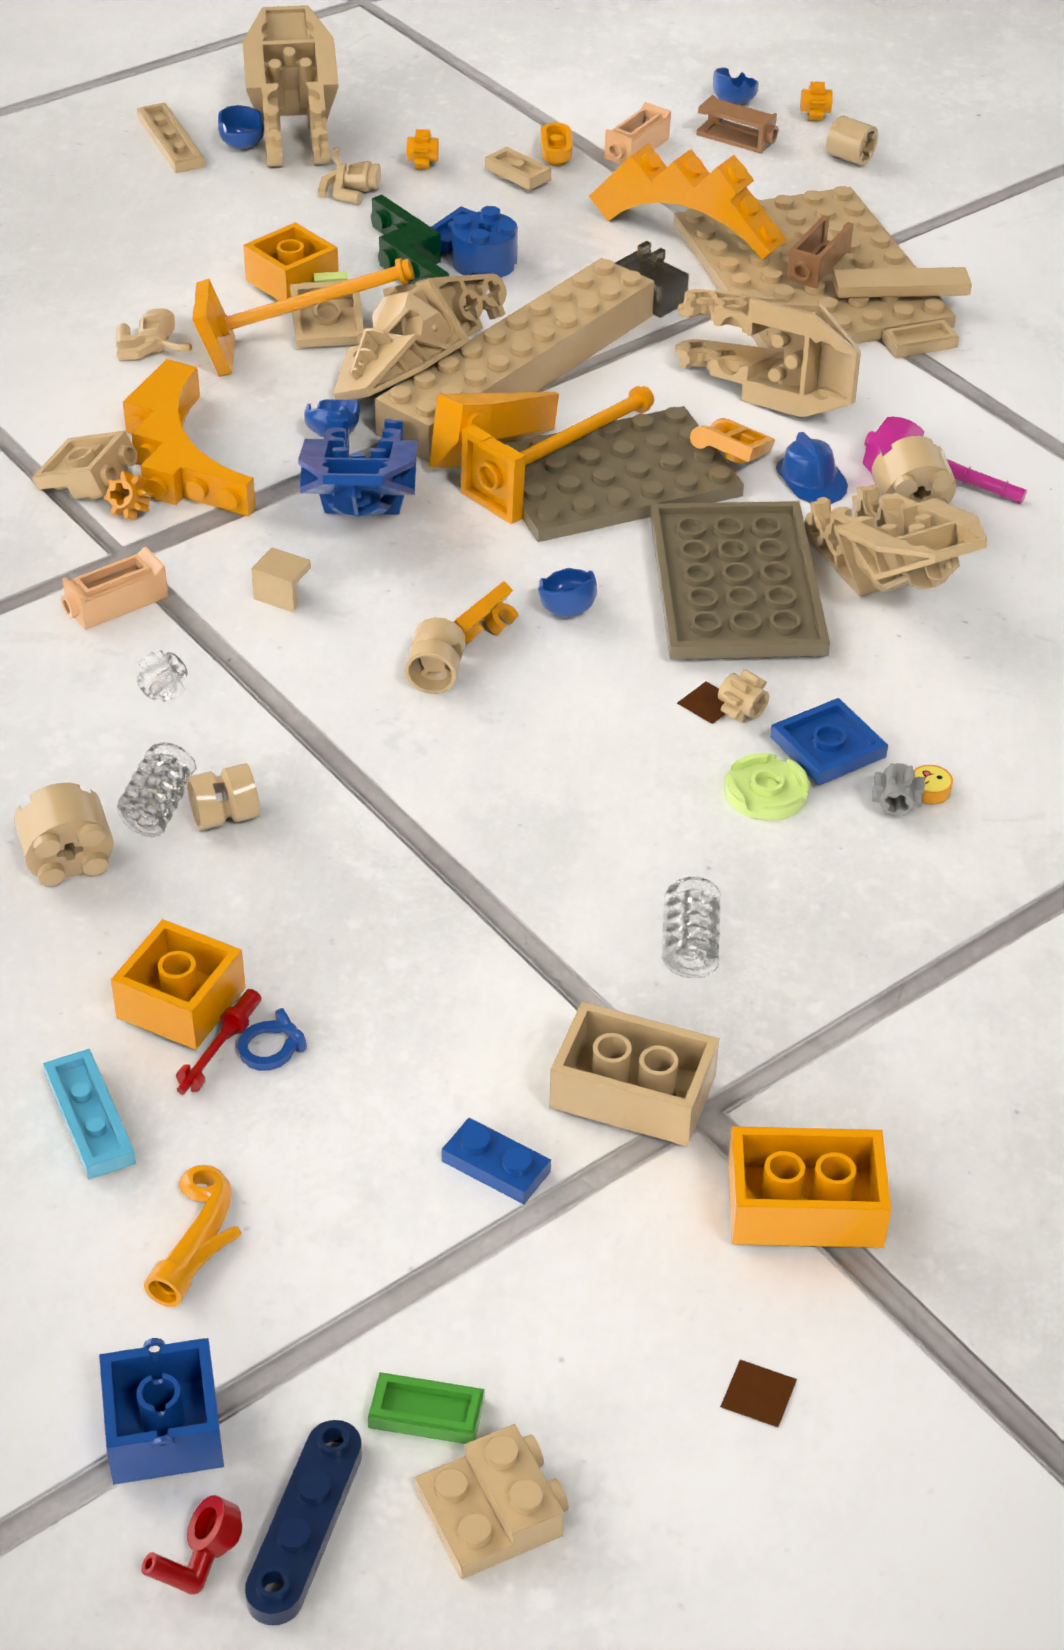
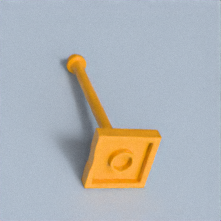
[192,258,415,377]
[460,386,654,524]

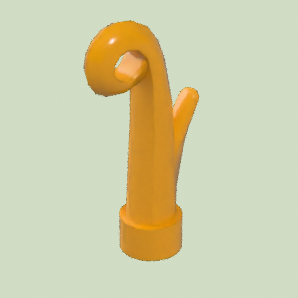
[144,1165,242,1307]

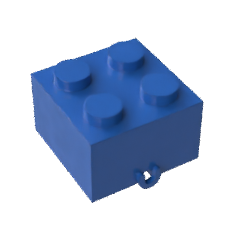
[99,1338,224,1485]

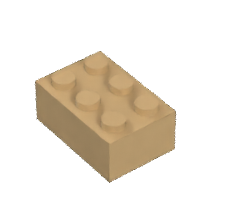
[549,1001,720,1146]

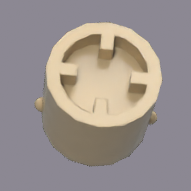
[826,116,878,166]

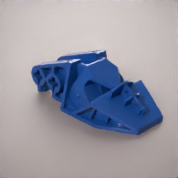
[298,418,418,517]

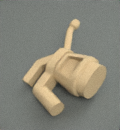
[318,147,381,204]
[116,308,192,361]

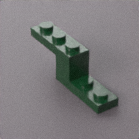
[371,194,449,285]

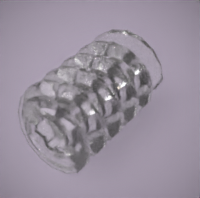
[117,742,197,837]
[661,877,721,979]

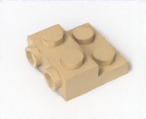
[290,280,364,348]
[32,430,138,499]
[415,1424,569,1580]

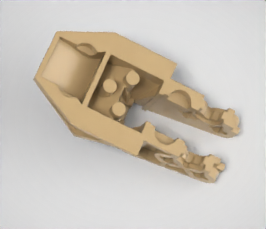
[242,5,339,167]
[333,273,506,400]
[675,289,861,418]
[805,484,987,596]

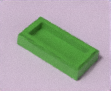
[368,1372,485,1444]

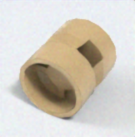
[405,617,465,694]
[187,763,260,831]

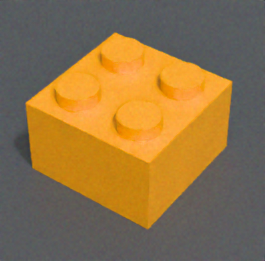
[243,222,339,301]
[111,919,246,1050]

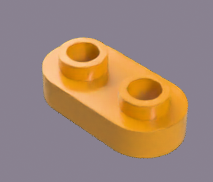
[540,122,572,166]

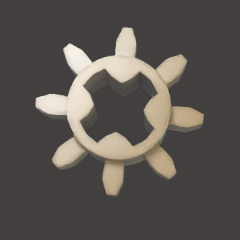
[718,669,769,723]

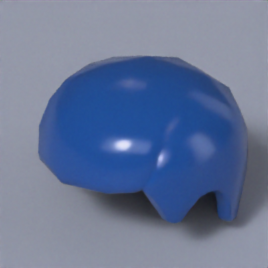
[713,67,759,105]
[218,105,264,149]
[304,399,360,437]
[538,568,597,618]

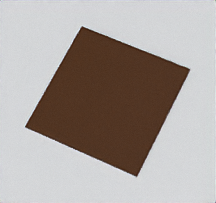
[677,681,725,724]
[720,1359,797,1427]

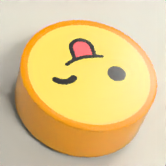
[914,765,953,804]

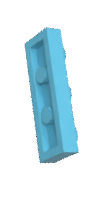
[43,1048,136,1180]

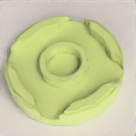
[724,753,810,821]

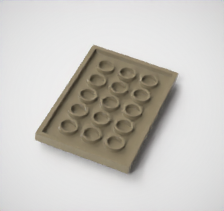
[503,406,744,542]
[650,501,830,660]

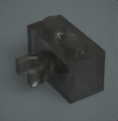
[615,241,689,318]

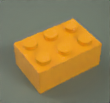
[728,1126,891,1248]

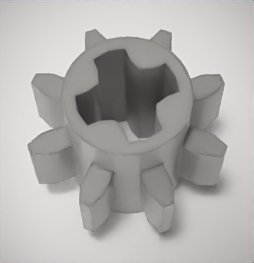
[872,763,925,816]

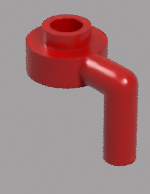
[141,1495,243,1595]

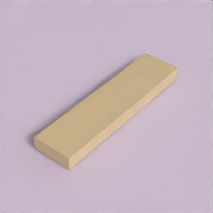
[137,103,205,173]
[833,267,972,298]

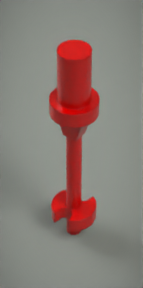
[176,989,262,1095]

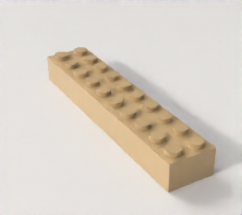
[375,258,654,462]

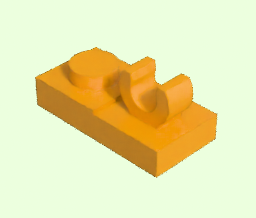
[454,581,519,645]

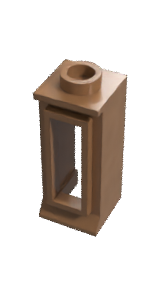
[696,95,779,154]
[787,215,854,288]

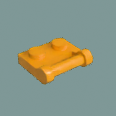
[690,418,775,464]

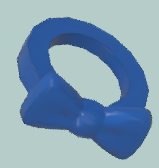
[238,1008,307,1071]

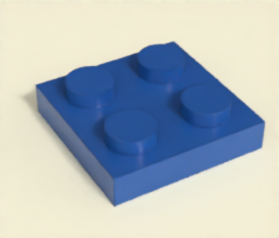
[770,698,888,785]

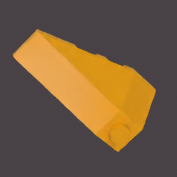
[429,392,559,468]

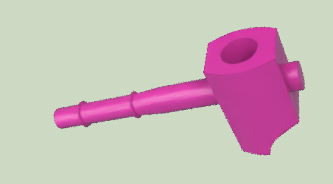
[862,416,1027,503]

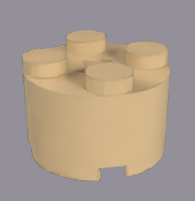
[872,436,956,504]
[14,782,114,887]

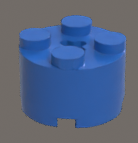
[452,206,518,278]

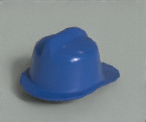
[776,432,848,504]

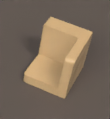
[251,547,311,612]

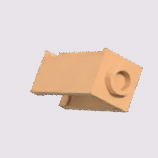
[604,102,671,164]
[61,547,168,630]

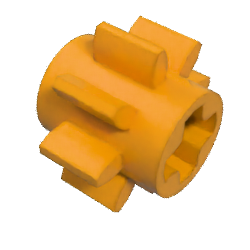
[800,81,833,121]
[406,129,439,169]
[104,471,154,520]

